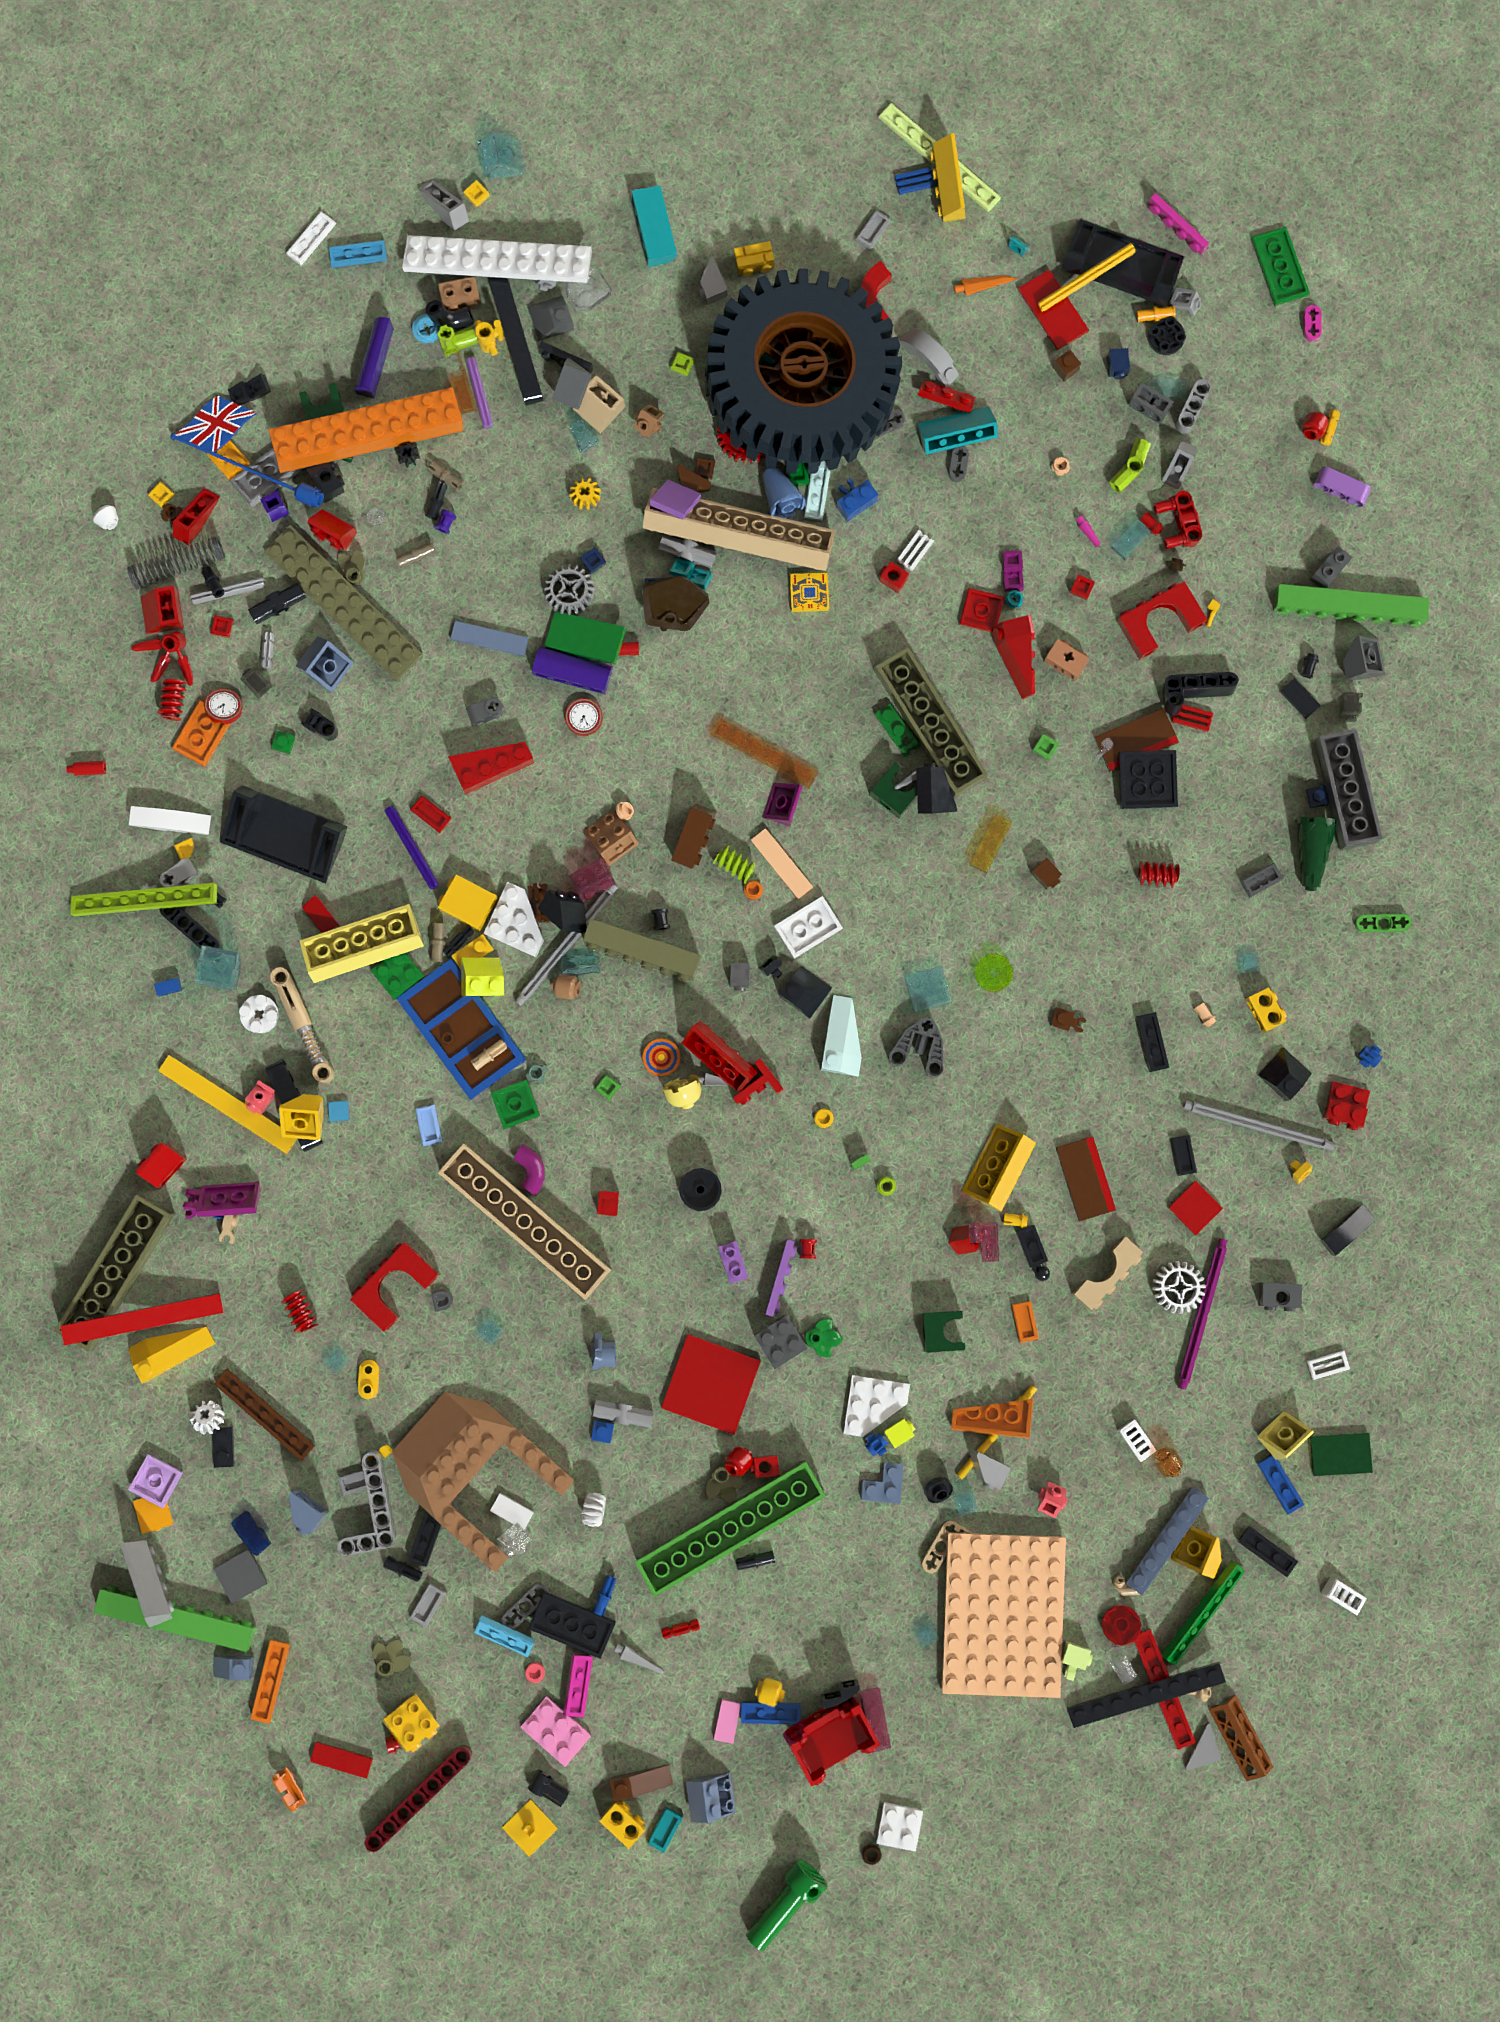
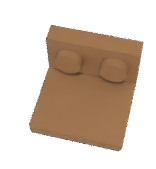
[583,810,639,867]

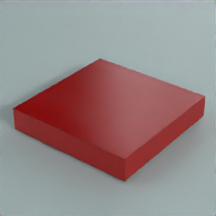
[959,588,1005,633]
[1168,1181,1223,1235]

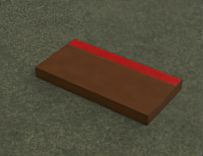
[1094,708,1179,772]
[1056,1136,1116,1221]

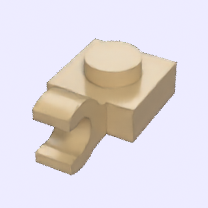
[219,1215,239,1244]

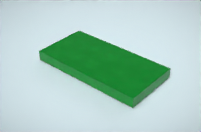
[1251,226,1310,306]
[545,611,626,664]

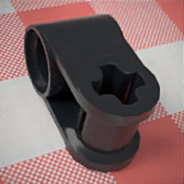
[300,708,338,741]

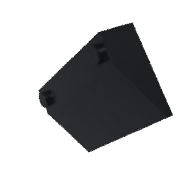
[1062,219,1184,307]
[220,785,348,884]

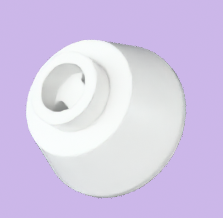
[93,505,118,530]

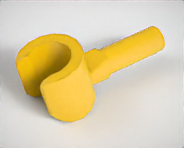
[1206,599,1220,627]
[367,1445,393,1461]

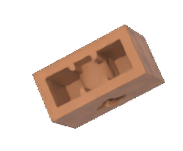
[1044,639,1090,682]

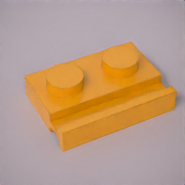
[206,441,251,481]

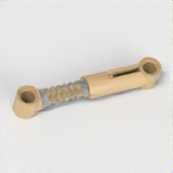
[270,967,335,1084]

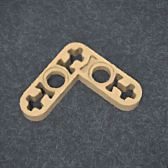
[922,1520,973,1573]

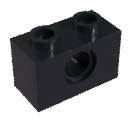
[305,462,345,503]

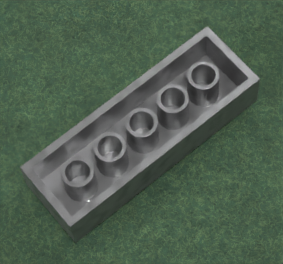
[1314,729,1383,850]

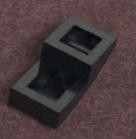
[228,374,271,405]

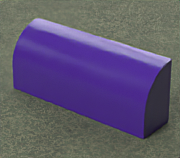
[355,317,394,398]
[532,647,614,695]

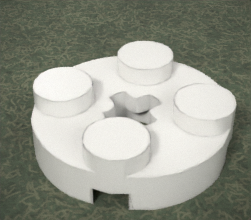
[239,995,279,1033]

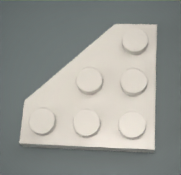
[484,882,544,957]
[843,1375,910,1437]

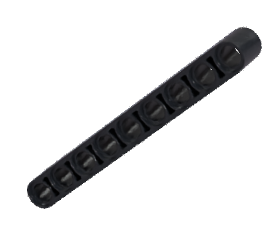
[488,277,544,406]

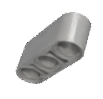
[1175,379,1211,434]

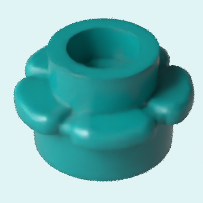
[1005,590,1023,609]

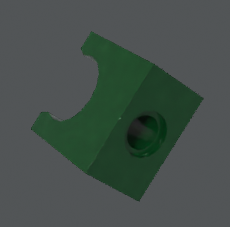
[299,383,345,420]
[870,762,917,819]
[922,1310,965,1353]

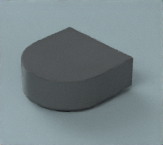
[431,1290,453,1312]

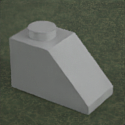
[698,257,728,305]
[1162,441,1198,489]
[970,1448,1011,1490]

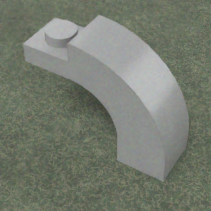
[899,327,959,387]

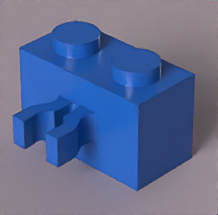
[836,479,879,522]

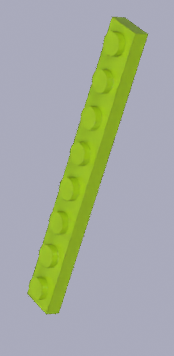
[70,883,217,916]

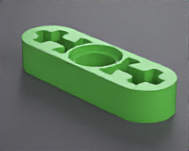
[1354,914,1412,933]

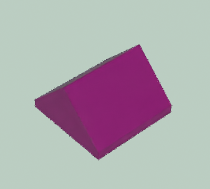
[762,782,802,826]

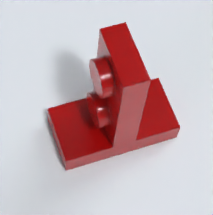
[733,1058,783,1106]

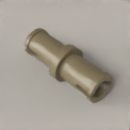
[427,461,464,492]
[396,542,435,568]
[430,923,445,962]

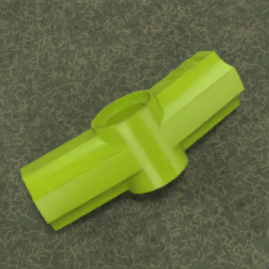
[1109,438,1151,493]

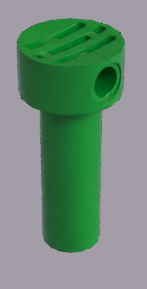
[746,1859,828,1951]

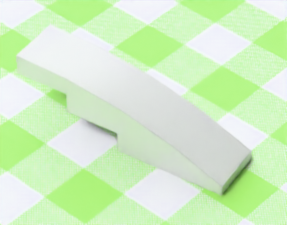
[128,806,211,835]

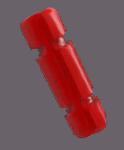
[661,1619,700,1639]

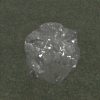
[496,1522,532,1558]

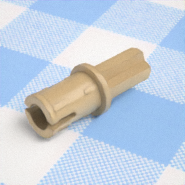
[470,1040,507,1071]

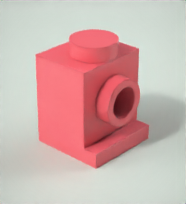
[245,1081,275,1115]

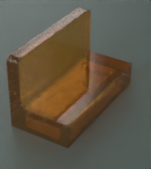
[449,369,477,415]

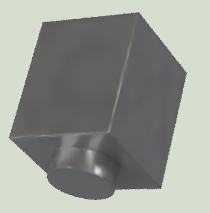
[730,963,750,992]

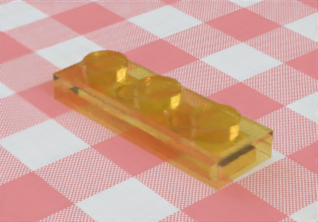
[970,814,1012,874]

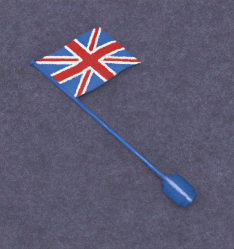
[170,396,324,507]

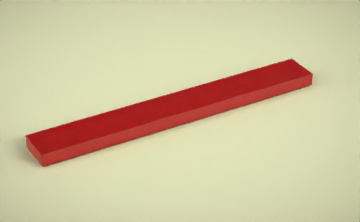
[60,1293,223,1346]

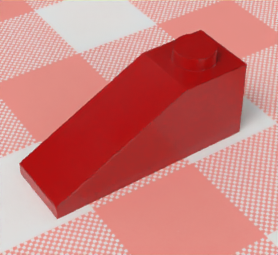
[172,488,220,545]

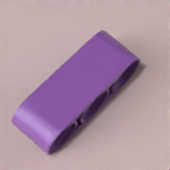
[1314,467,1371,507]

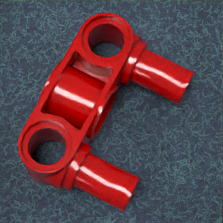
[1153,491,1202,549]

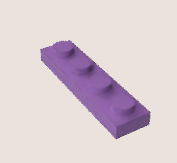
[765,1239,797,1317]

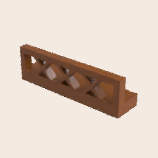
[1209,1695,1273,1781]

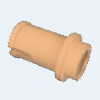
[1194,1002,1217,1028]

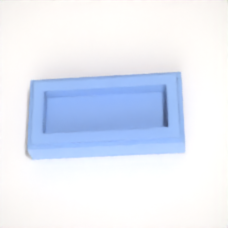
[415,1105,442,1146]

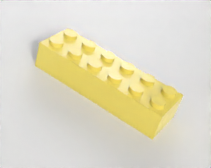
[300,904,424,983]

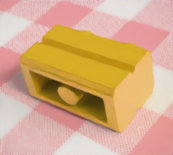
[734,241,775,277]

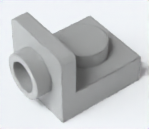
[1170,288,1201,316]

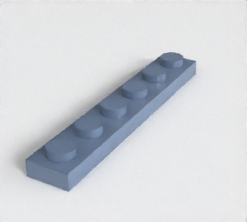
[1126,1487,1209,1596]

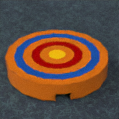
[642,1038,681,1077]

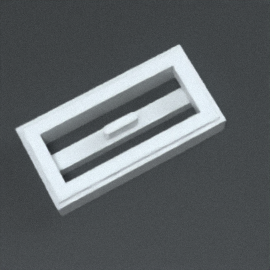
[897,530,934,571]
[1306,1350,1350,1380]

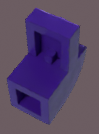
[260,489,290,522]

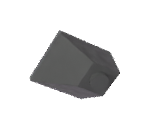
[527,295,574,341]
[1343,636,1385,680]

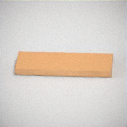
[751,828,813,899]

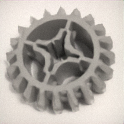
[544,565,595,615]

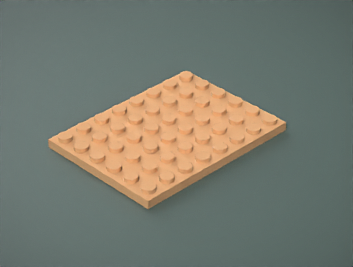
[941,1532,1066,1698]

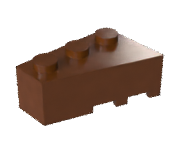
[671,804,717,869]

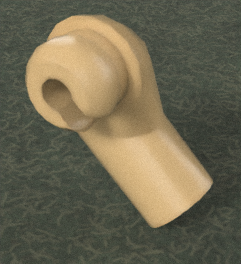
[1113,1576,1140,1596]

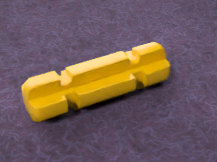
[1320,409,1340,446]

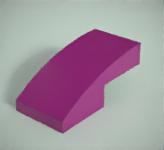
[1003,551,1024,592]

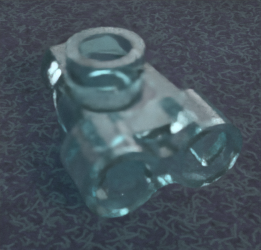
[570,420,600,453]

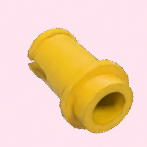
[1003,1213,1028,1229]

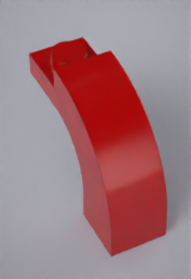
[861,261,892,321]

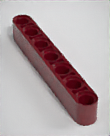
[364,1745,472,1852]

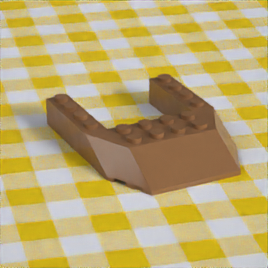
[392,1392,575,1573]

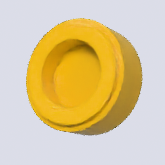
[814,1109,834,1128]

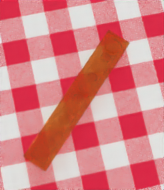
[710,718,819,789]

